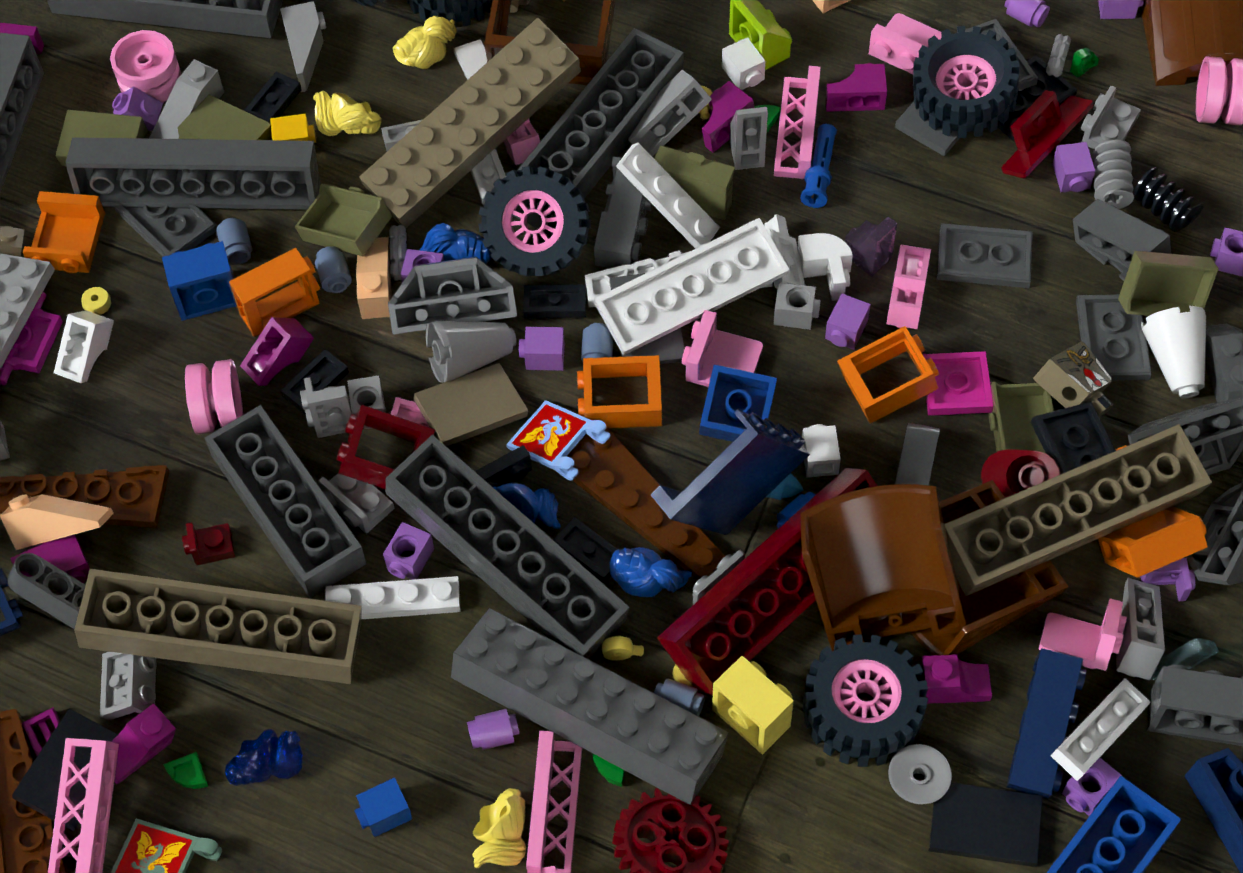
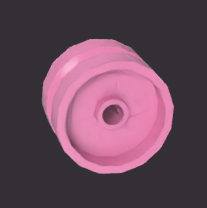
[110,30,181,103]
[1196,56,1243,125]
[185,359,243,435]

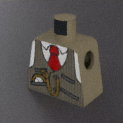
[1033,341,1113,417]

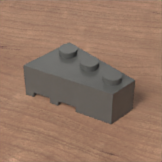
[594,156,653,268]
[1073,199,1171,281]

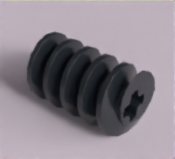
[1133,167,1204,232]

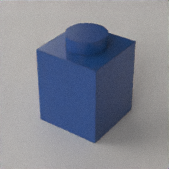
[354,777,412,837]

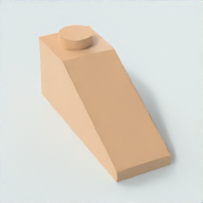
[356,237,392,319]
[0,494,114,550]

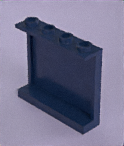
[651,410,810,535]

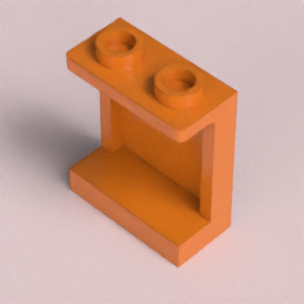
[23,191,105,273]

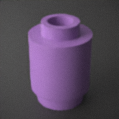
[1004,0,1050,28]
[467,709,519,750]

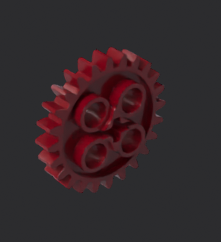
[612,788,729,873]

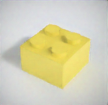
[712,656,794,755]

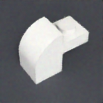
[797,233,853,301]

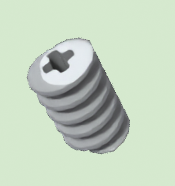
[1092,139,1134,209]

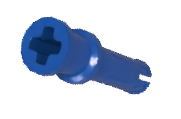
[800,124,837,208]

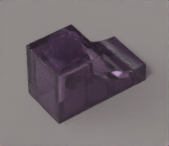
[845,217,897,277]

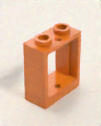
[229,248,320,337]
[837,326,939,424]
[577,355,662,428]
[1098,506,1208,578]

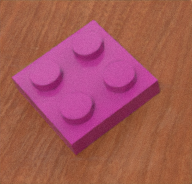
[923,351,993,415]

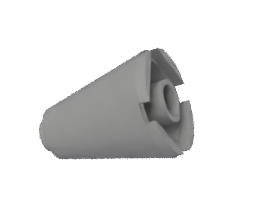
[426,321,516,383]

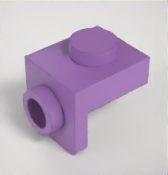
[112,86,163,131]
[1140,558,1195,601]

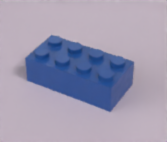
[1047,776,1181,873]

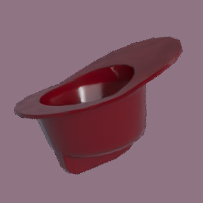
[981,449,1060,498]

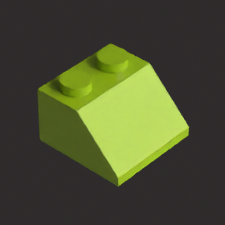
[729,0,792,70]

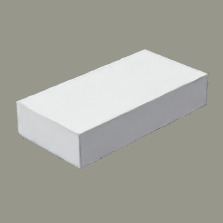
[454,39,487,80]

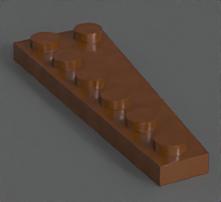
[567,427,725,580]
[0,465,169,528]
[0,708,68,873]

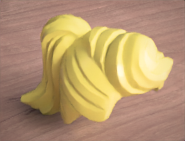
[393,16,456,69]
[313,91,381,136]
[472,788,526,868]

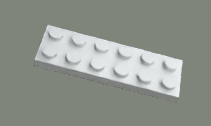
[594,218,790,356]

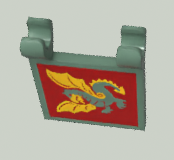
[111,818,222,873]

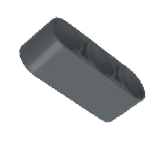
[895,422,940,485]
[7,553,86,629]

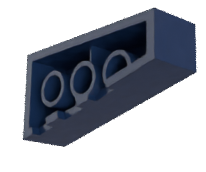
[1006,648,1087,799]
[1185,748,1243,873]

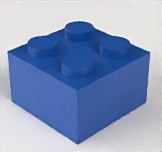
[162,241,237,321]
[699,364,777,442]

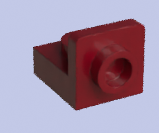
[182,522,235,566]

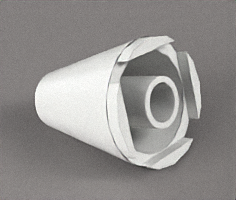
[1141,306,1206,398]

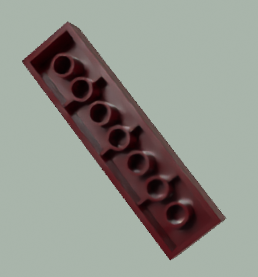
[657,468,877,695]

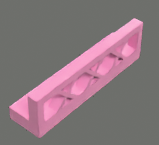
[774,66,821,179]
[526,731,582,873]
[48,738,119,873]

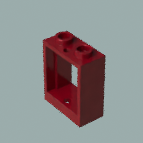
[336,405,435,489]

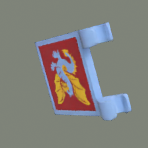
[506,400,611,481]

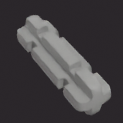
[1046,34,1071,77]
[389,225,407,281]

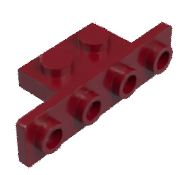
[1001,90,1094,178]

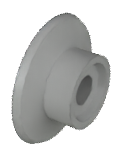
[888,744,952,804]

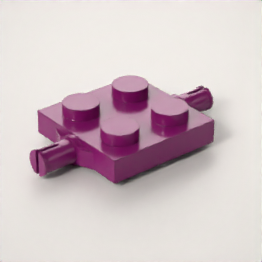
[0,292,63,385]

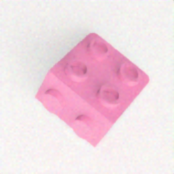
[868,13,941,74]
[682,310,763,387]
[1039,599,1127,671]

